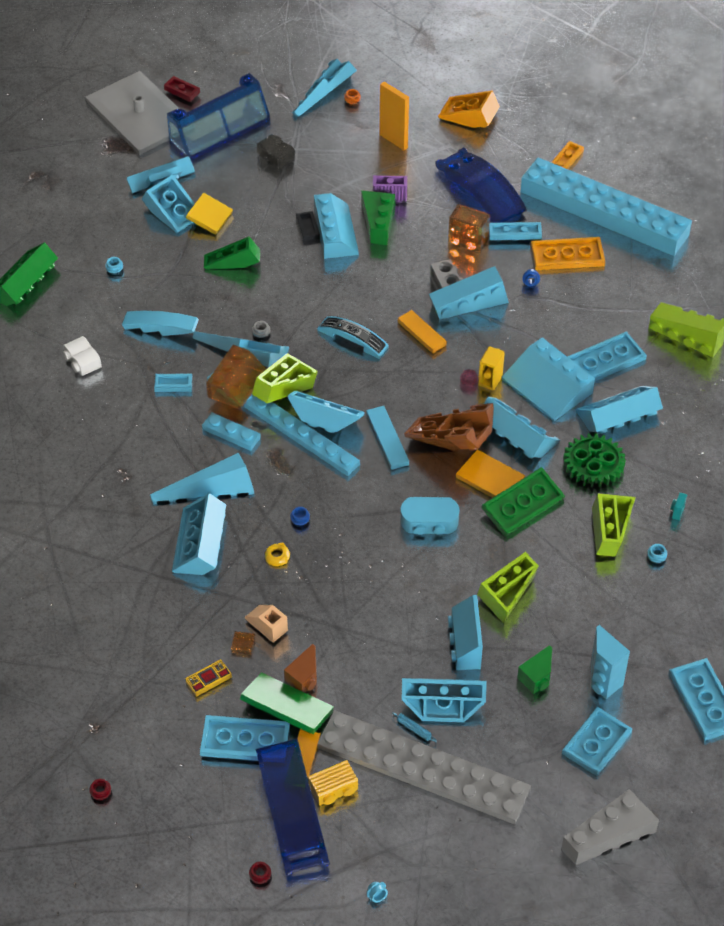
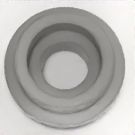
[252,321,270,338]

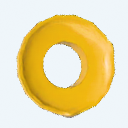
[264,542,290,566]

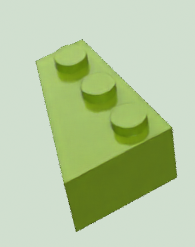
[477,552,539,623]

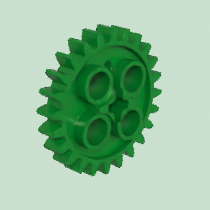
[563,433,626,487]

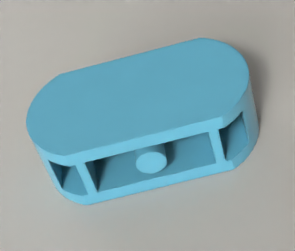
[400,497,460,535]

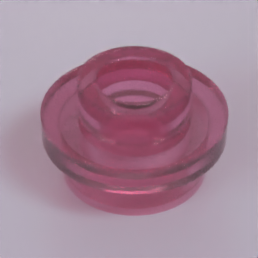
[460,369,479,387]

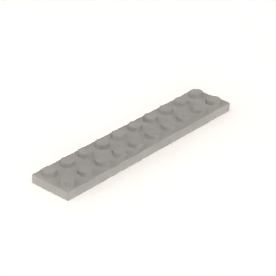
[317,710,531,824]

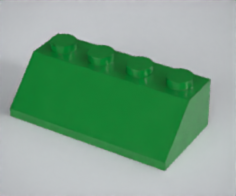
[0,242,58,306]

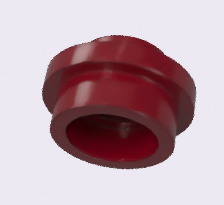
[89,779,111,800]
[249,861,271,884]

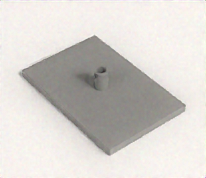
[85,71,195,155]

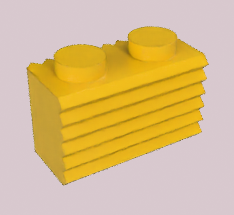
[478,346,505,391]
[308,760,358,806]

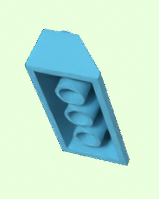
[314,193,359,259]
[576,386,663,434]
[172,493,226,575]

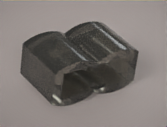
[257,134,295,169]

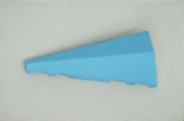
[292,59,357,117]
[193,331,289,367]
[150,453,254,504]

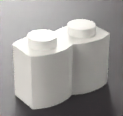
[63,336,102,376]

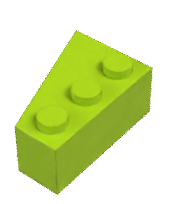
[252,353,318,403]
[592,493,636,557]

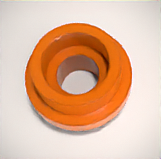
[344,89,361,104]

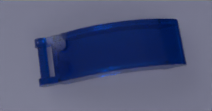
[435,147,527,223]
[256,739,330,876]

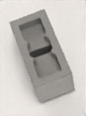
[430,259,463,290]

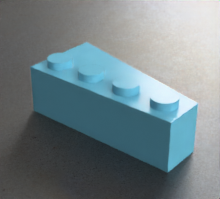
[429,266,509,320]

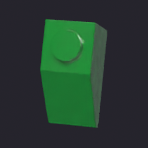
[517,645,552,694]

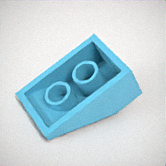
[142,174,195,233]

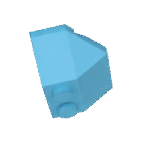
[288,391,365,433]
[402,678,487,722]

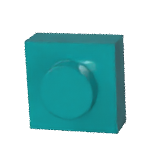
[670,492,687,520]

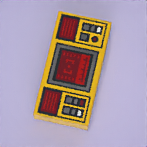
[185,659,232,697]

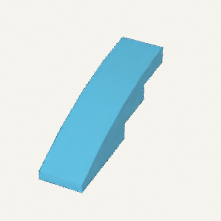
[122,311,199,336]

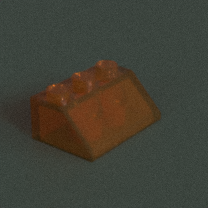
[206,345,266,410]

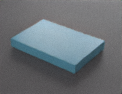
[562,707,633,776]

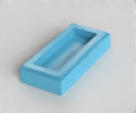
[154,374,193,392]

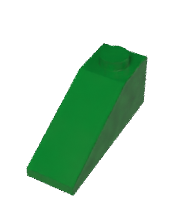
[204,236,260,270]

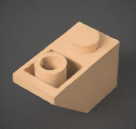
[245,605,288,643]

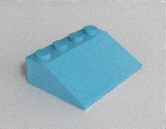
[502,337,595,421]

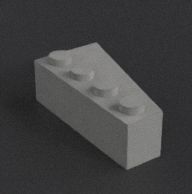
[561,789,659,865]

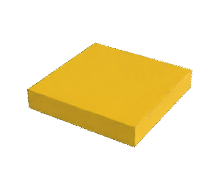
[186,193,233,235]

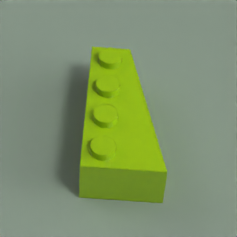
[649,302,724,358]

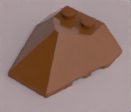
[404,403,494,451]

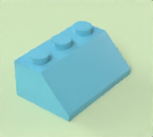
[448,595,483,670]
[591,625,630,699]

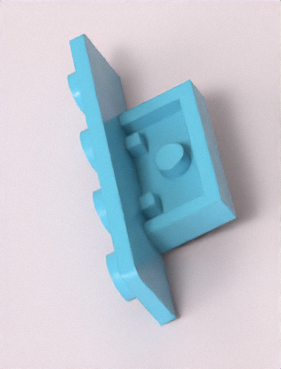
[126,157,195,194]

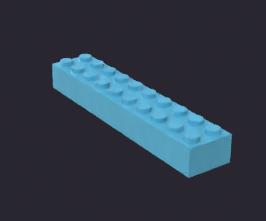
[520,157,692,256]

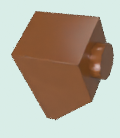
[284,644,317,693]

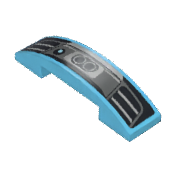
[317,316,389,359]

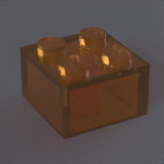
[448,204,490,253]

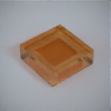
[231,631,255,655]

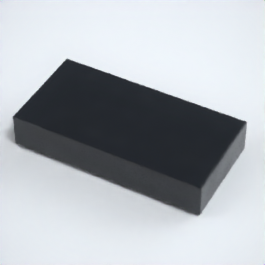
[296,211,320,242]

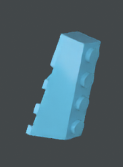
[484,397,560,459]

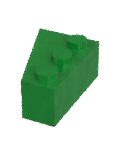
[361,190,395,245]

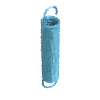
[392,712,437,742]

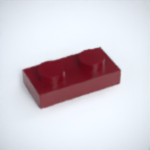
[164,76,200,102]

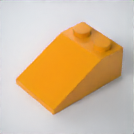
[438,90,500,128]

